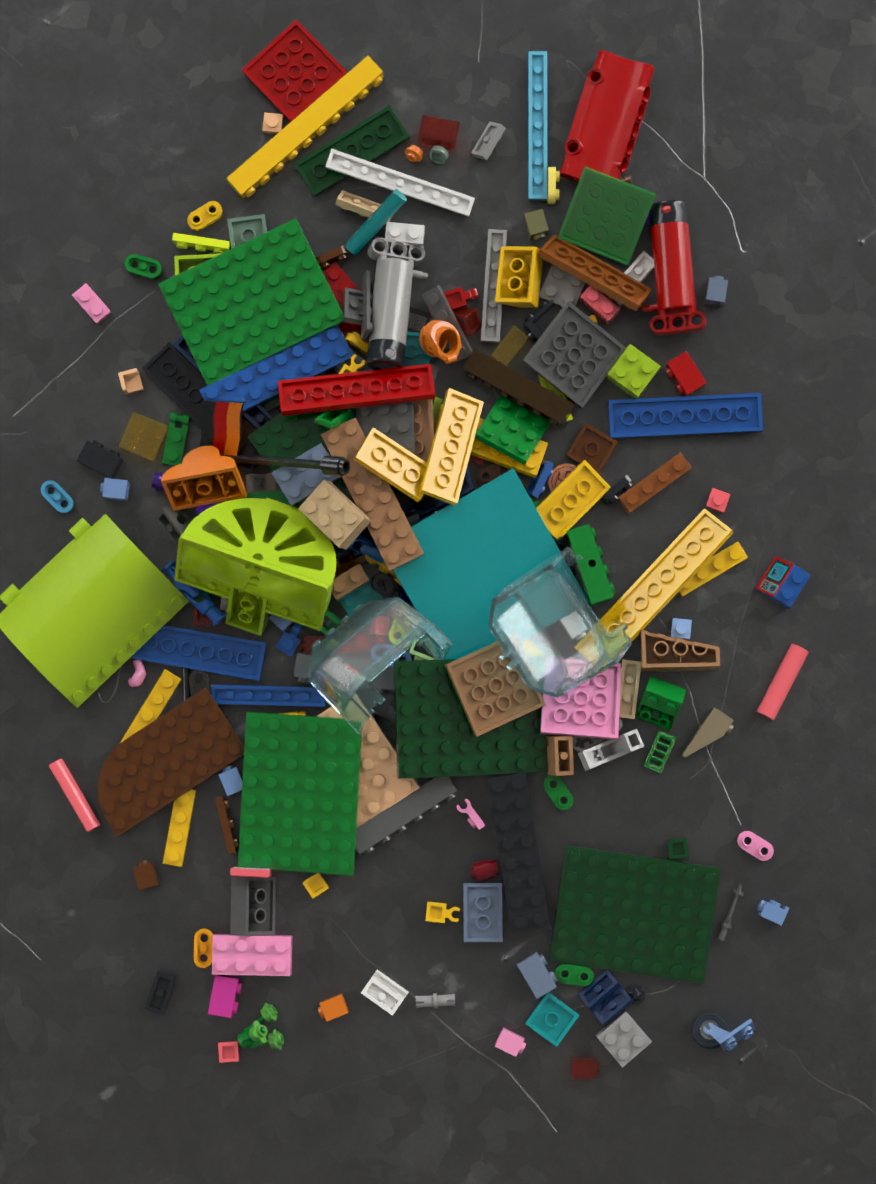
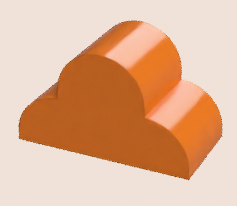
[161,446,247,511]

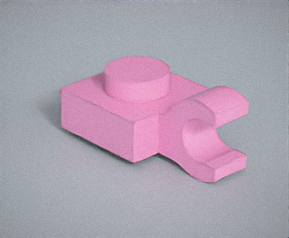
[456,799,485,830]

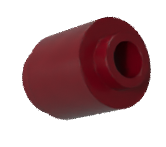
[470,859,499,882]

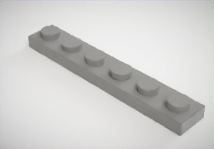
[481,229,507,343]

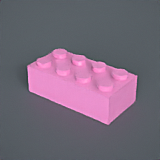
[212,934,293,976]

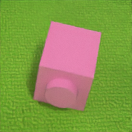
[495,1027,526,1057]

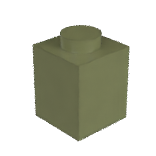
[524,209,549,241]

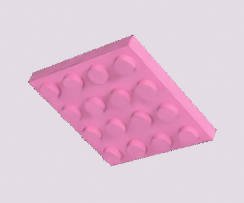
[540,657,622,740]

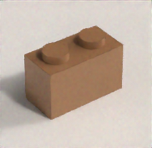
[332,564,370,602]
[546,735,574,776]

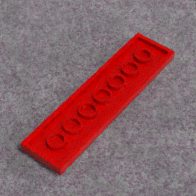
[278,364,436,416]

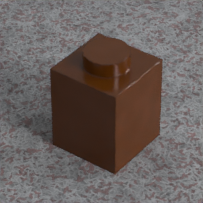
[133,860,160,890]

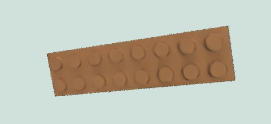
[321,417,424,572]

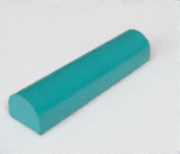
[345,189,407,255]

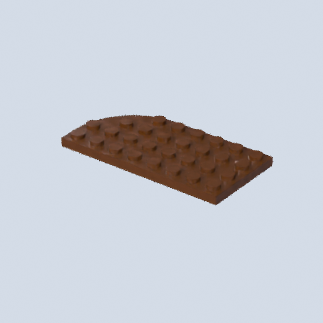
[98,687,244,837]

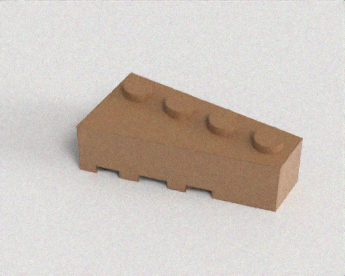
[640,630,720,672]

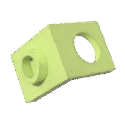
[409,631,435,661]

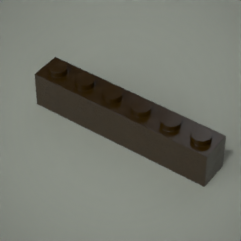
[463,349,575,426]

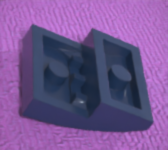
[578,969,634,1027]

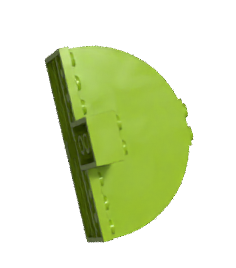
[174,498,336,636]

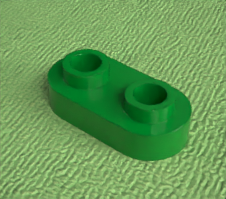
[125,254,163,280]
[543,775,573,810]
[555,963,594,986]

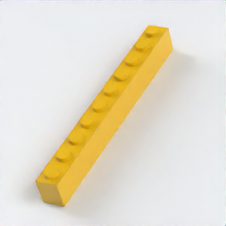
[227,56,384,199]

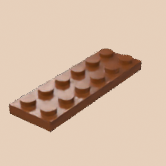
[538,234,652,311]

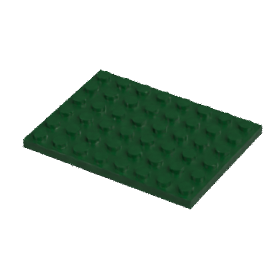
[393,656,548,779]
[549,845,721,984]

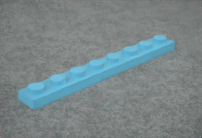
[528,51,548,201]

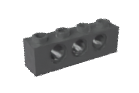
[154,504,193,549]

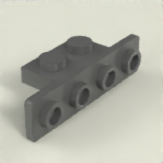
[343,270,373,340]

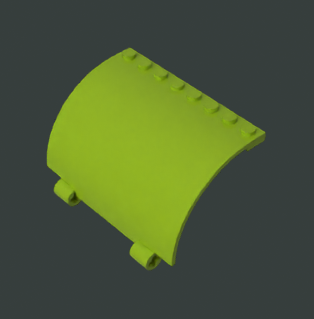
[0,514,189,708]

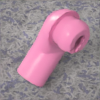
[128,660,146,687]

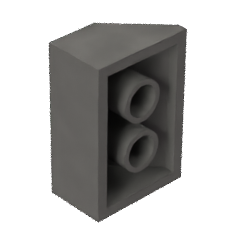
[230,876,276,936]

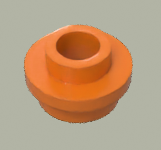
[405,145,423,162]

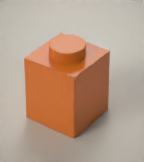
[318,993,349,1022]

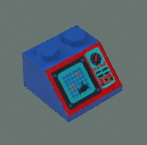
[755,556,811,609]

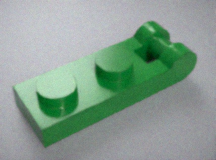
[162,412,191,466]

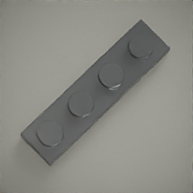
[421,285,473,362]

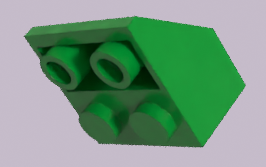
[635,676,686,730]

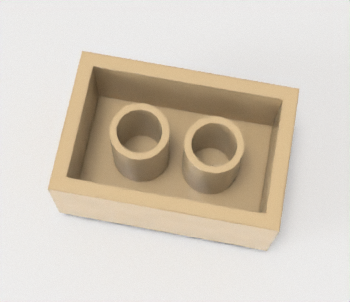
[298,480,372,549]

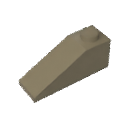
[680,707,734,758]

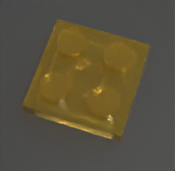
[119,412,169,462]

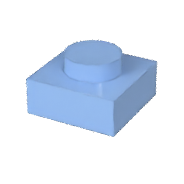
[670,618,692,640]

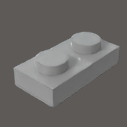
[471,121,506,160]

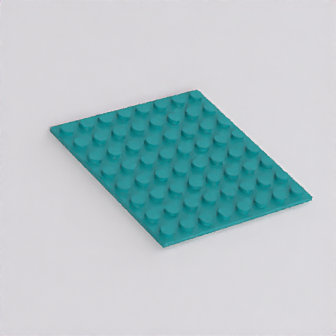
[393,468,589,659]

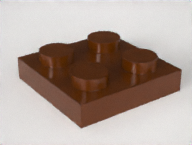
[566,423,618,474]

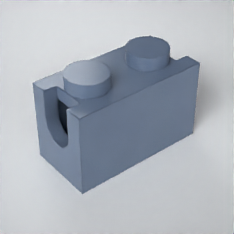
[517,952,558,999]

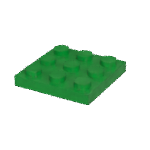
[475,395,550,465]

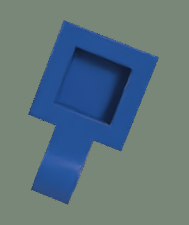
[275,623,304,657]

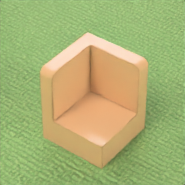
[118,368,144,395]

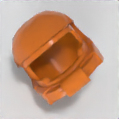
[419,320,462,364]

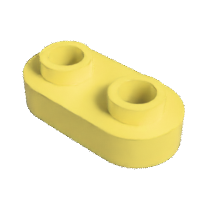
[547,167,560,204]

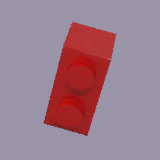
[665,351,707,396]

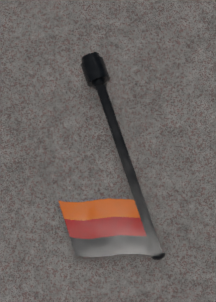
[199,399,350,476]

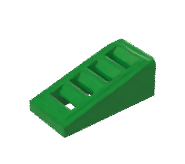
[315,409,352,429]
[643,730,676,774]

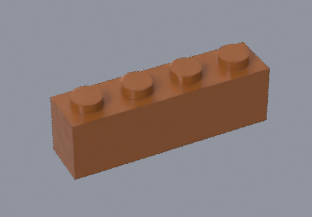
[617,452,692,515]

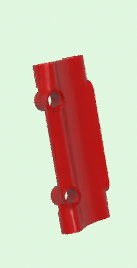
[560,50,655,181]

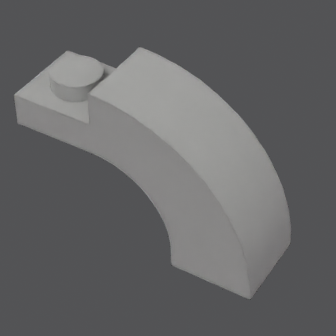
[578,729,644,771]

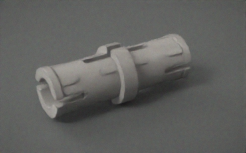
[416,993,455,1009]

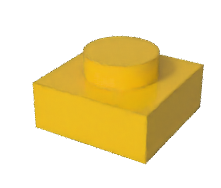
[302,873,329,898]

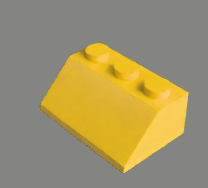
[495,246,543,308]

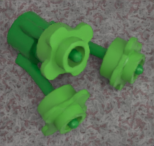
[237,1003,284,1051]

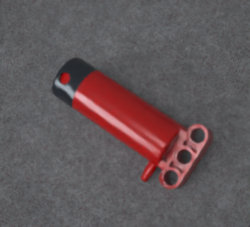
[642,200,707,336]

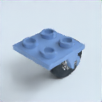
[692,1013,756,1051]

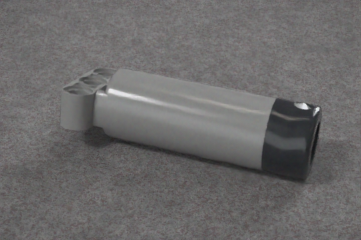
[366,238,428,370]

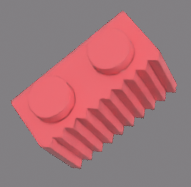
[580,286,620,325]

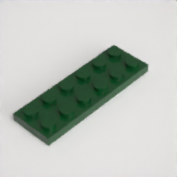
[294,105,410,197]

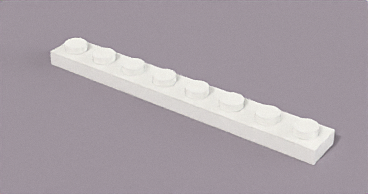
[325,149,475,217]

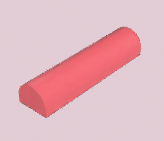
[756,644,809,721]
[49,758,101,832]

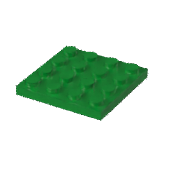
[558,166,656,265]

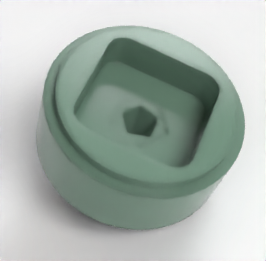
[429,146,449,164]

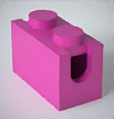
[208,975,242,1018]

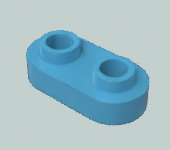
[41,480,74,514]

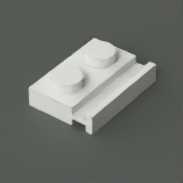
[361,969,409,1016]

